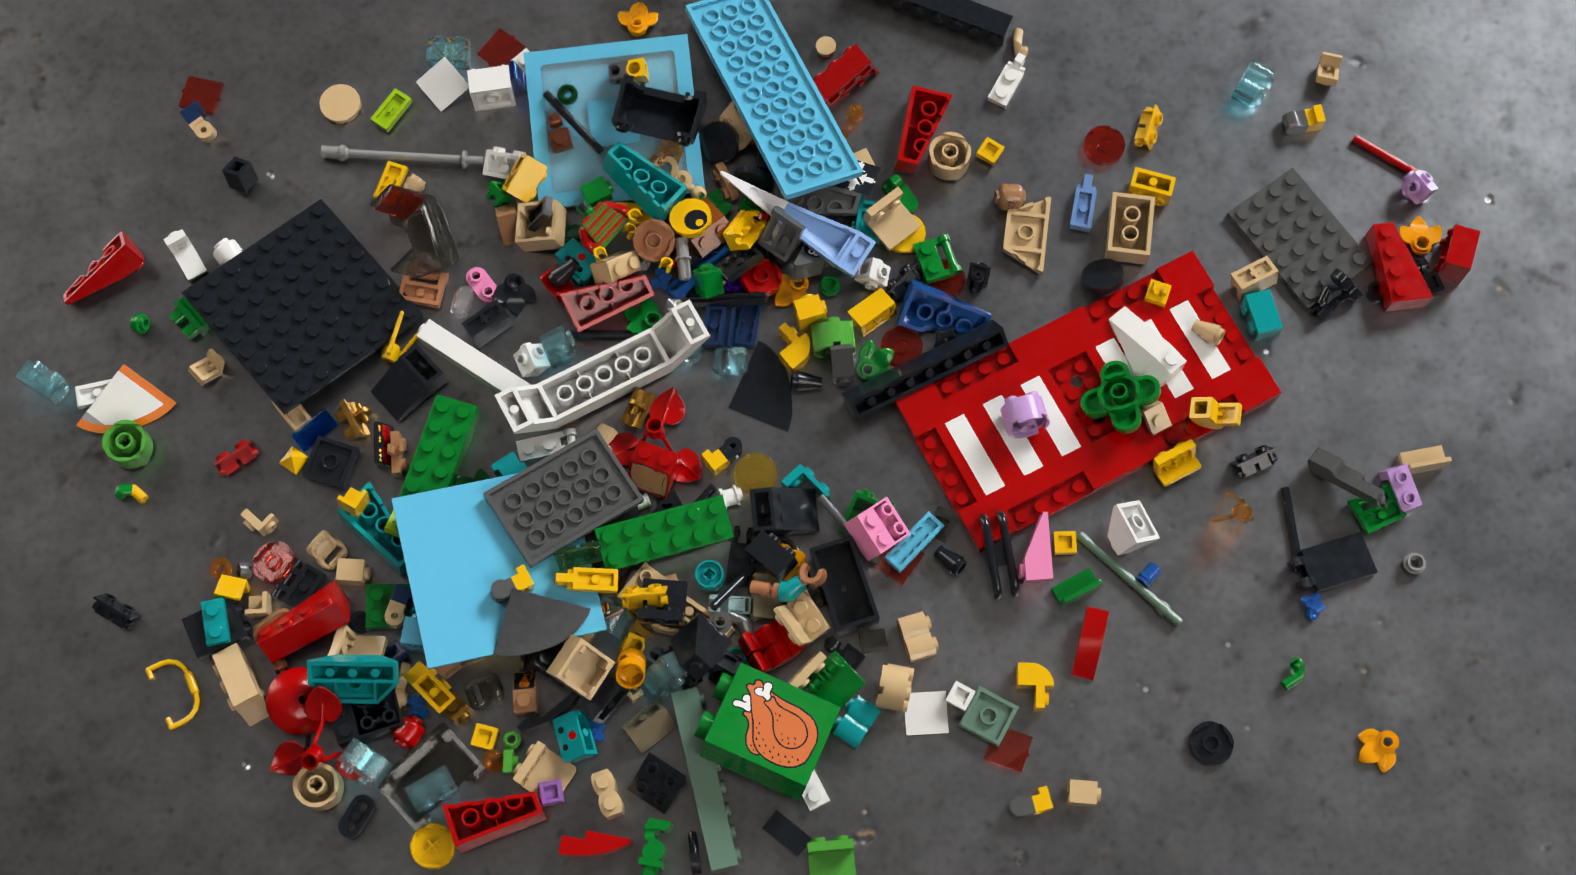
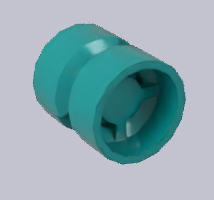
[695,560,725,595]

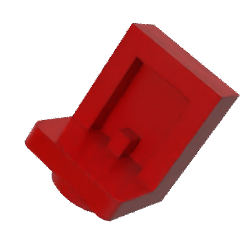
[539,265,574,303]

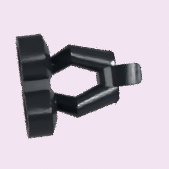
[1311,268,1363,321]

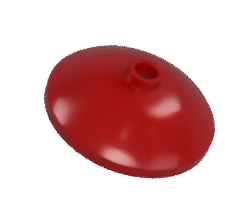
[266,667,327,735]

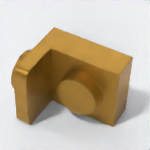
[442,690,473,726]

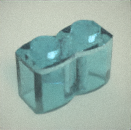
[1231,59,1275,109]
[338,737,393,788]

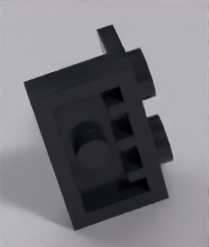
[715,245,765,283]

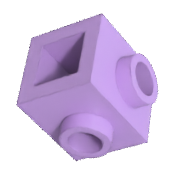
[1400,170,1438,205]

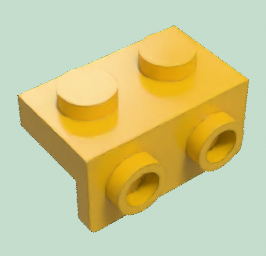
[1153,439,1201,487]

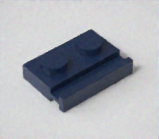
[701,305,738,349]

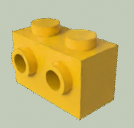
[501,153,548,203]
[1128,167,1176,206]
[794,294,827,335]
[403,661,455,714]

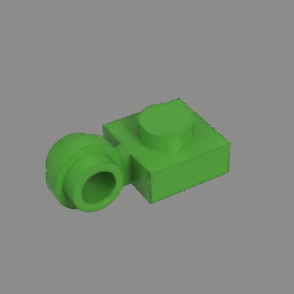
[503,731,522,776]

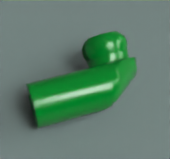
[1280,658,1305,691]

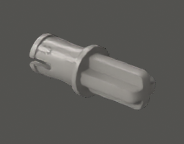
[675,237,692,281]

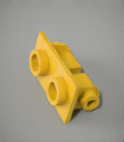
[1134,104,1163,151]
[620,584,668,610]

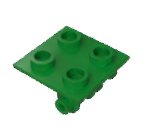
[806,650,866,707]

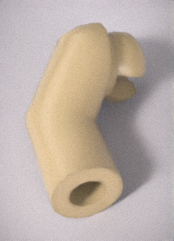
[1012,28,1028,57]

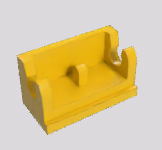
[722,209,767,251]
[847,288,897,337]

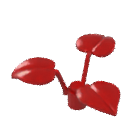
[608,387,703,483]
[270,686,374,780]

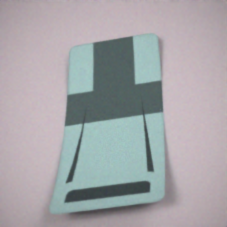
[708,594,751,614]

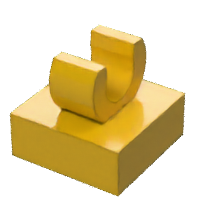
[1144,279,1172,307]

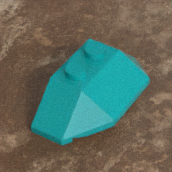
[307,654,399,704]

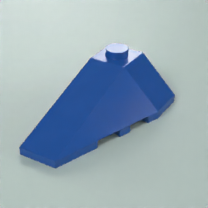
[897,279,992,333]

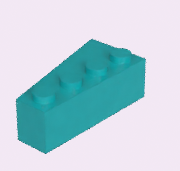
[602,141,687,221]
[337,481,407,577]

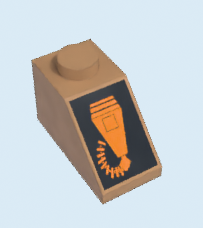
[512,671,540,718]

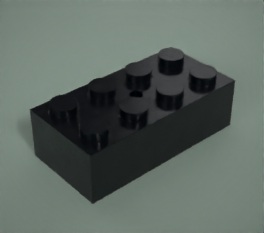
[809,535,880,637]

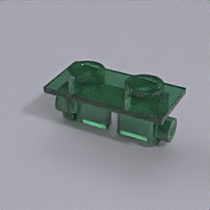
[554,540,603,571]

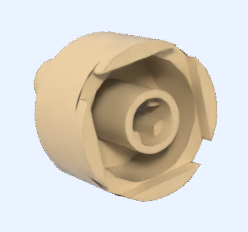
[928,132,971,180]
[875,663,914,712]
[293,762,344,811]

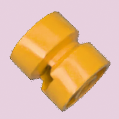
[615,648,646,689]

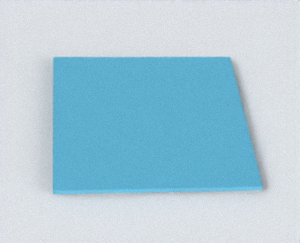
[391,473,607,670]

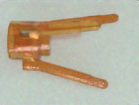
[648,140,684,165]
[1211,490,1253,524]

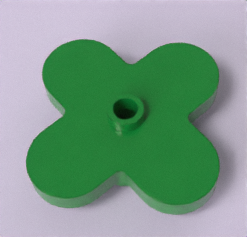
[1081,361,1161,434]

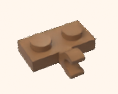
[387,431,407,479]

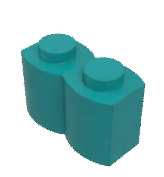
[832,695,881,750]

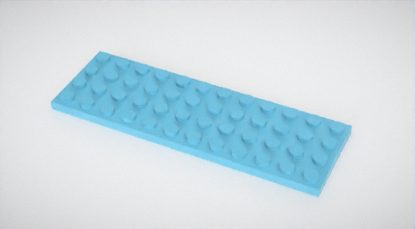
[685,0,863,200]

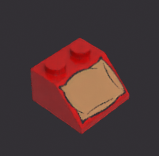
[628,440,682,499]

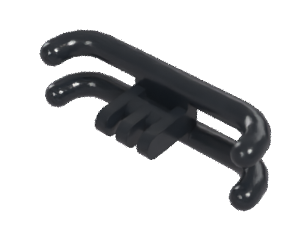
[978,510,1020,600]

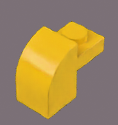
[779,322,810,374]
[1189,397,1242,429]
[1016,662,1054,712]

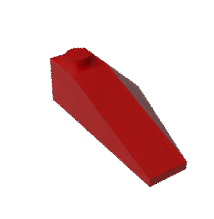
[63,231,144,305]

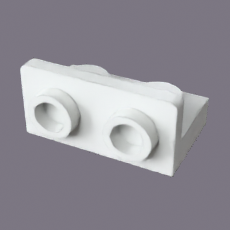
[482,146,526,179]

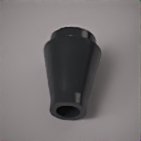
[548,257,580,287]
[790,370,822,391]
[934,545,967,576]

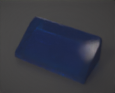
[290,408,338,451]

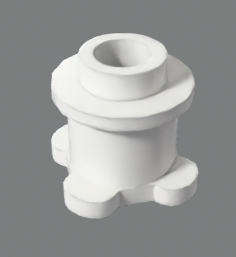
[717,485,744,510]

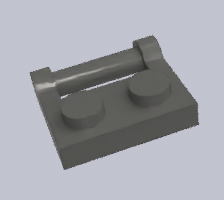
[757,206,806,263]

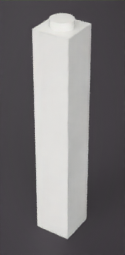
[417,319,531,393]

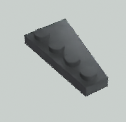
[774,185,862,216]

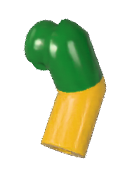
[114,484,149,504]

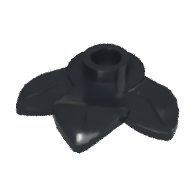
[493,273,536,315]

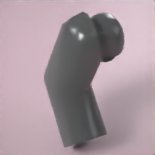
[729,610,754,636]

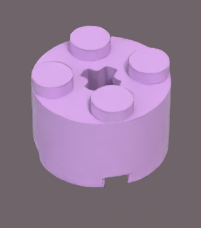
[1000,391,1050,439]

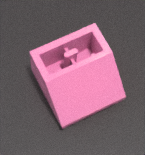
[844,497,911,561]

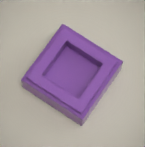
[538,779,565,807]

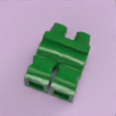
[169,296,212,340]
[638,818,674,875]

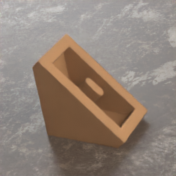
[495,202,517,246]

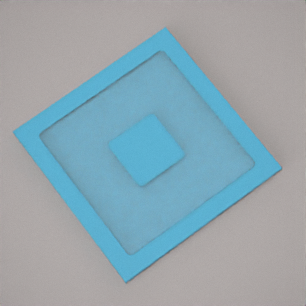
[524,34,705,208]

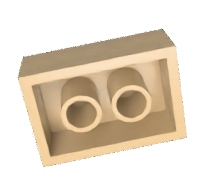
[1104,192,1155,265]

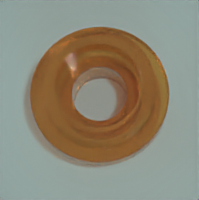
[846,104,864,124]
[209,557,232,579]
[482,749,503,772]

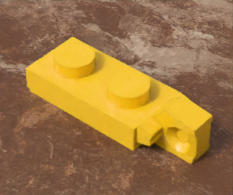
[555,567,618,593]

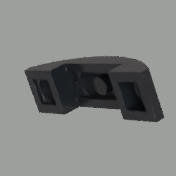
[517,691,580,734]

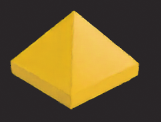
[279,446,309,476]

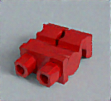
[737,620,806,673]

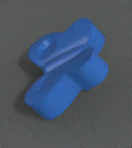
[649,267,673,292]
[1300,592,1326,620]
[407,693,429,719]
[588,718,605,742]

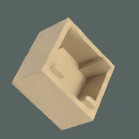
[515,200,567,252]
[546,634,615,700]

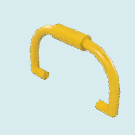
[145,659,200,730]

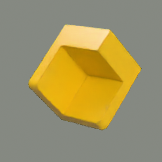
[337,487,370,518]
[214,574,250,601]

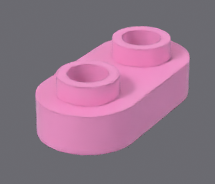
[466,267,497,305]

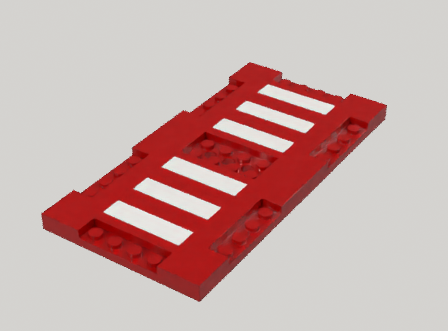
[894,250,1282,553]

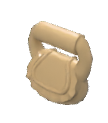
[306,530,348,571]

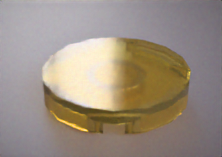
[734,453,778,495]

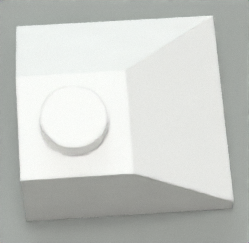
[1108,500,1160,555]

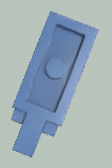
[1069,174,1097,232]

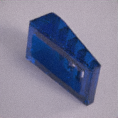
[508,60,528,98]

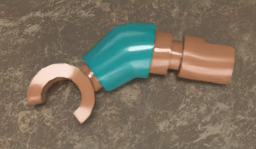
[750,562,827,602]

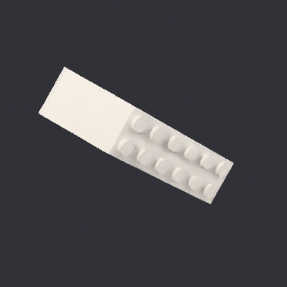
[494,299,710,434]

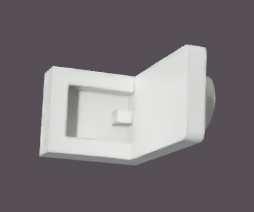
[163,229,207,281]

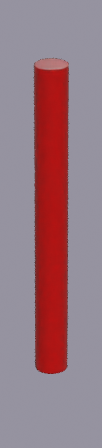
[1351,135,1419,174]

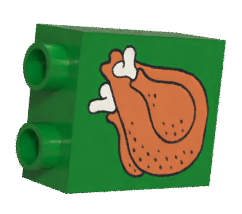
[694,663,841,801]

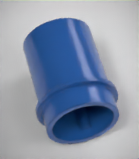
[1136,562,1162,588]

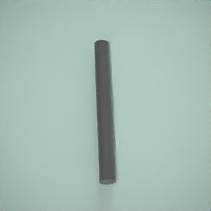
[817,494,881,566]

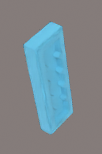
[884,511,945,574]

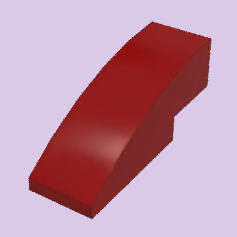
[1071,606,1109,681]
[558,830,633,858]

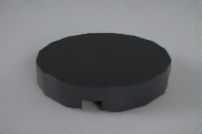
[699,121,739,163]
[733,166,774,193]
[1081,259,1124,294]
[1188,721,1234,767]

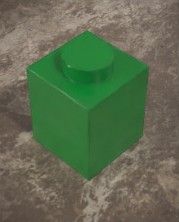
[580,176,614,207]
[693,263,725,299]

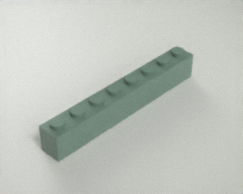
[671,687,742,873]

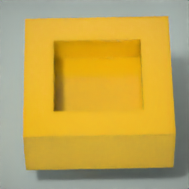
[976,137,1005,166]
[1053,531,1077,555]
[470,723,499,751]

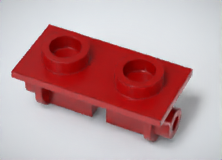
[213,439,259,476]

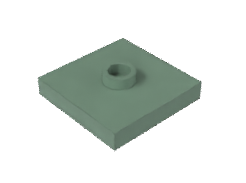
[958,686,1019,747]

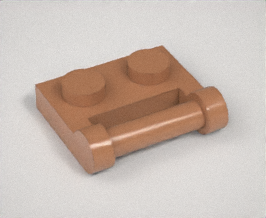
[399,266,449,309]

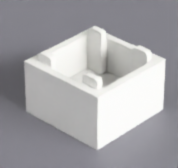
[467,64,516,111]

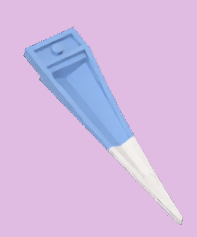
[720,171,876,278]

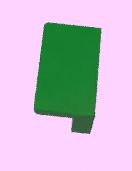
[1051,567,1103,609]

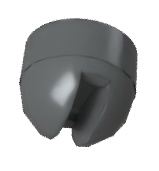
[236,562,254,579]

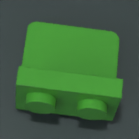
[807,835,856,875]

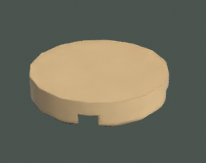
[319,84,362,124]

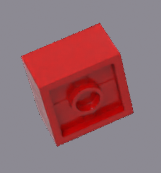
[1432,224,1481,285]

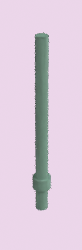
[1077,532,1183,626]

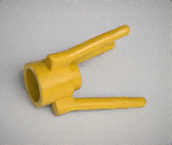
[380,311,417,364]

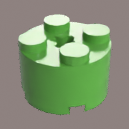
[811,317,856,359]
[102,420,153,469]

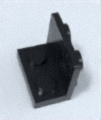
[637,578,688,626]

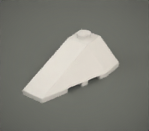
[1108,306,1186,387]

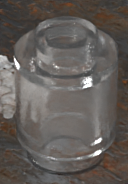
[450,286,475,319]

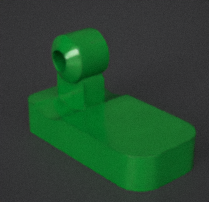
[882,174,918,214]

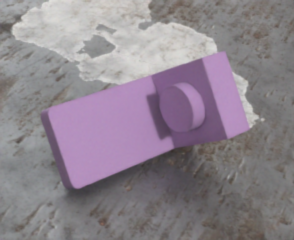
[1378,464,1422,512]

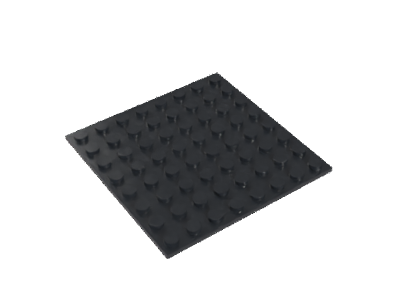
[182,199,424,415]

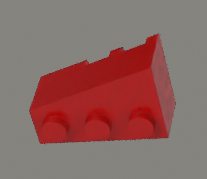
[813,44,880,108]

